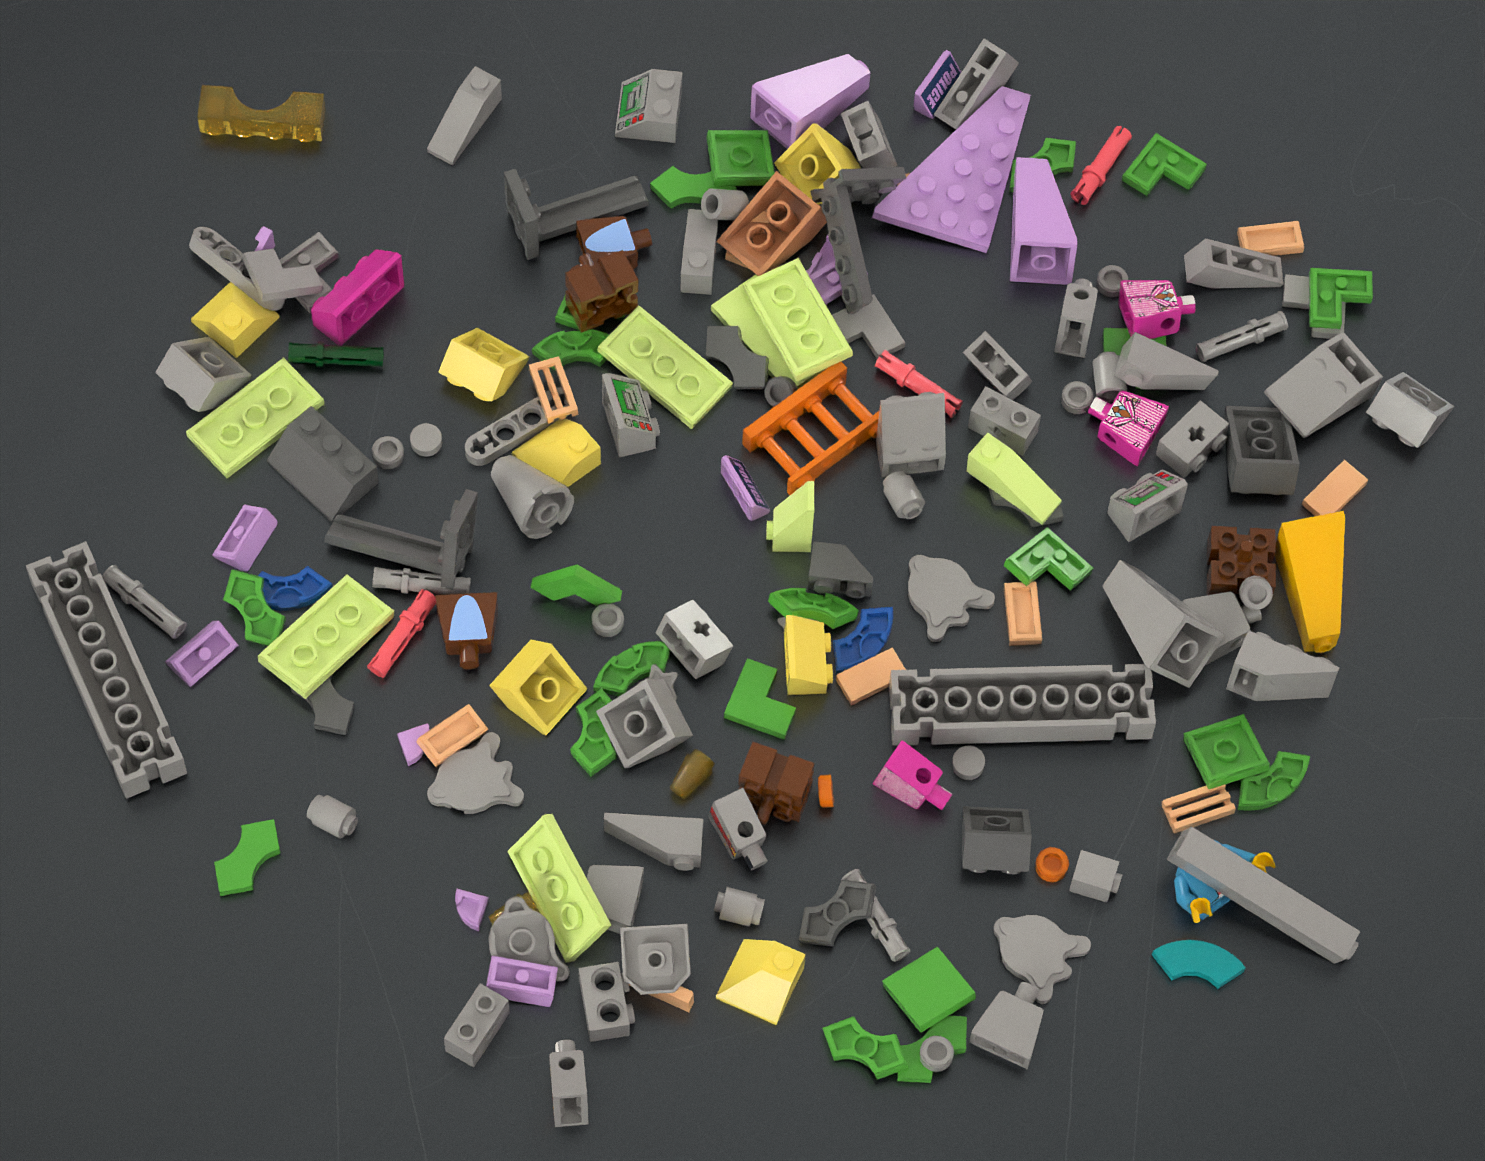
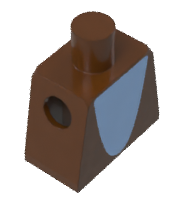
[576,216,652,269]
[436,592,498,669]

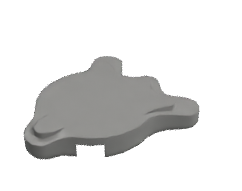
[908,555,995,642]
[427,732,524,814]
[486,896,570,983]
[993,915,1091,1004]

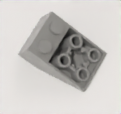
[1264,332,1383,438]
[876,392,946,477]
[1226,630,1340,701]

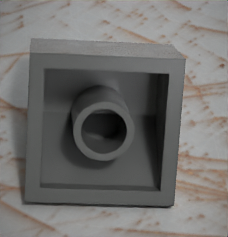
[962,806,1032,874]

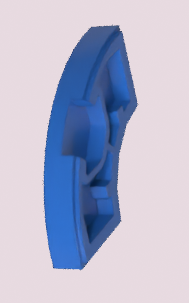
[258,566,333,611]
[832,607,893,675]

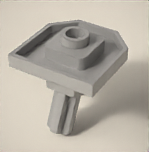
[620,923,691,995]

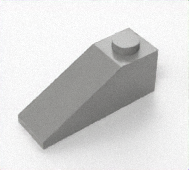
[934,39,1019,129]
[427,66,502,166]
[681,209,718,295]
[1184,238,1284,288]
[1114,332,1219,390]
[604,813,703,871]

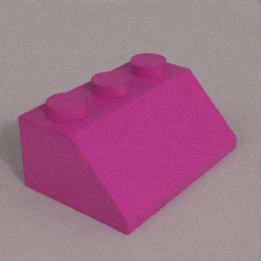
[311,249,405,346]

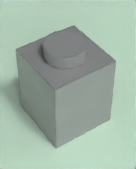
[1069,850,1122,903]

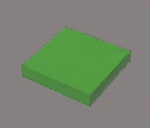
[706,130,775,186]
[1183,714,1270,789]
[882,947,976,1033]

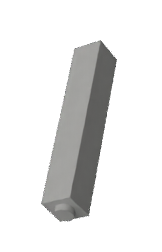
[1167,827,1360,964]

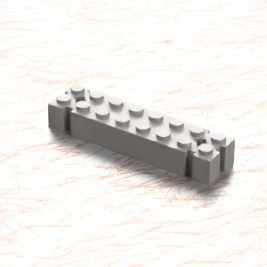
[26,542,187,799]
[889,664,1156,745]

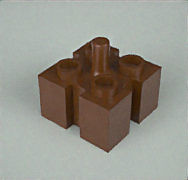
[565,250,639,333]
[1207,526,1276,603]
[738,742,815,825]

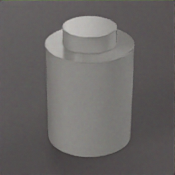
[701,188,749,221]
[1092,352,1127,402]

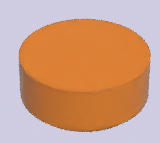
[818,774,834,808]
[1035,847,1069,882]

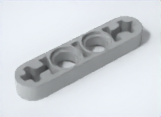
[189,227,286,311]
[465,387,568,466]

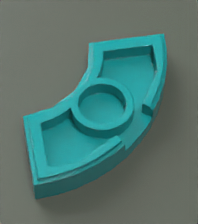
[1152,940,1246,989]

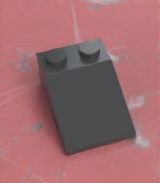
[1225,406,1300,495]

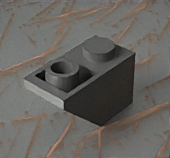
[808,541,873,598]

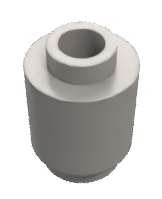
[883,471,925,519]
[307,795,358,839]
[714,887,765,927]

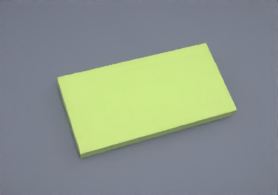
[743,258,853,382]
[711,274,827,390]
[597,305,733,429]
[186,357,324,478]
[258,574,394,699]
[508,814,611,963]

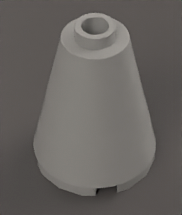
[491,455,574,539]

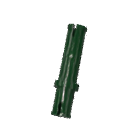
[288,341,384,367]

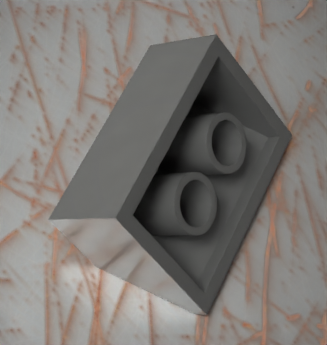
[267,406,379,523]

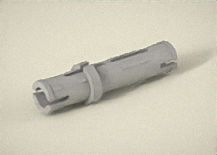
[1195,311,1288,363]
[102,565,187,639]
[372,567,471,595]
[841,869,910,962]

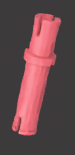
[1070,126,1132,205]
[875,350,963,418]
[367,589,436,678]

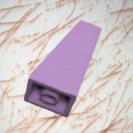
[750,54,870,149]
[1010,157,1077,285]

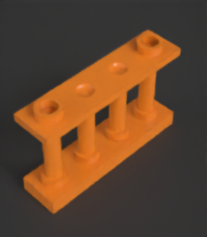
[742,362,879,495]

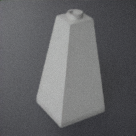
[1102,560,1225,688]

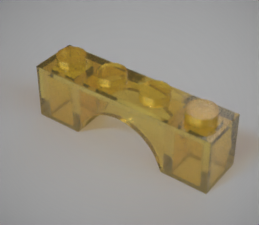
[197,85,326,142]

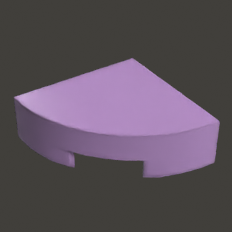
[255,226,275,251]
[397,723,430,766]
[455,889,489,931]

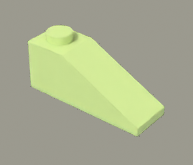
[966,432,1062,525]
[766,481,814,552]

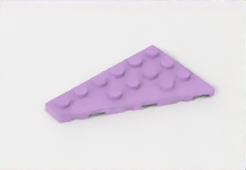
[872,86,1031,253]

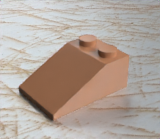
[716,171,827,276]

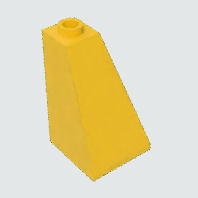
[1274,511,1345,653]

